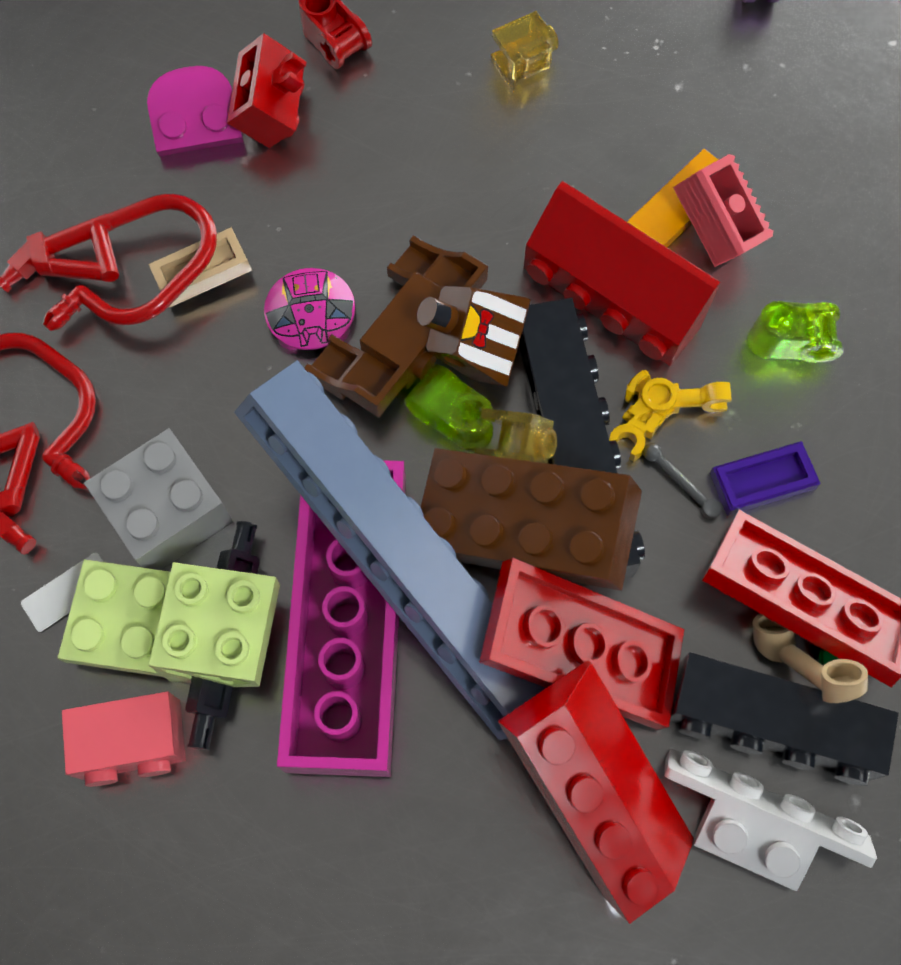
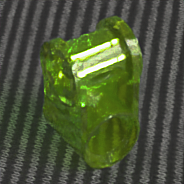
[747,301,844,363]
[404,364,494,451]

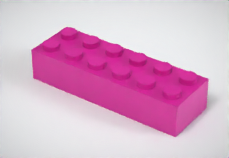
[277,460,406,777]

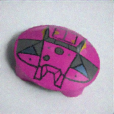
[264,268,355,350]

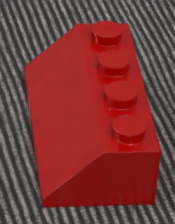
[523,180,721,366]
[498,660,694,924]

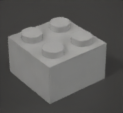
[84,428,233,570]

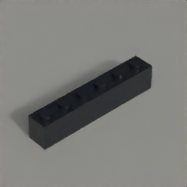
[519,298,645,586]

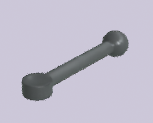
[643,443,722,520]

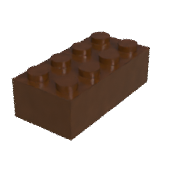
[420,448,642,591]

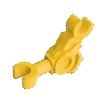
[609,370,732,462]

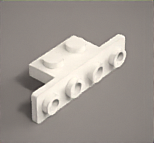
[664,749,877,891]

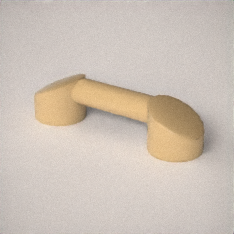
[753,614,868,703]

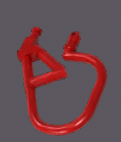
[0,194,217,331]
[0,333,96,555]

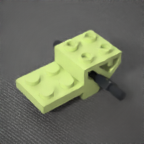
[58,521,280,751]

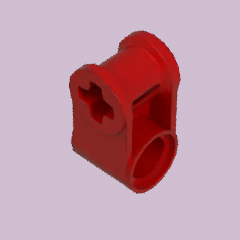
[298,0,372,69]

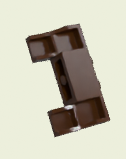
[304,235,488,417]

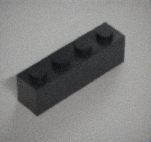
[670,652,899,786]

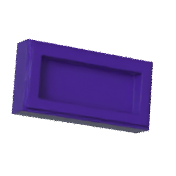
[709,441,821,516]

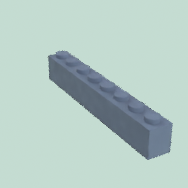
[234,360,545,740]

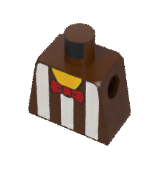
[417,286,531,386]

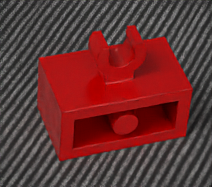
[227,33,307,148]

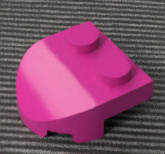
[147,66,244,156]

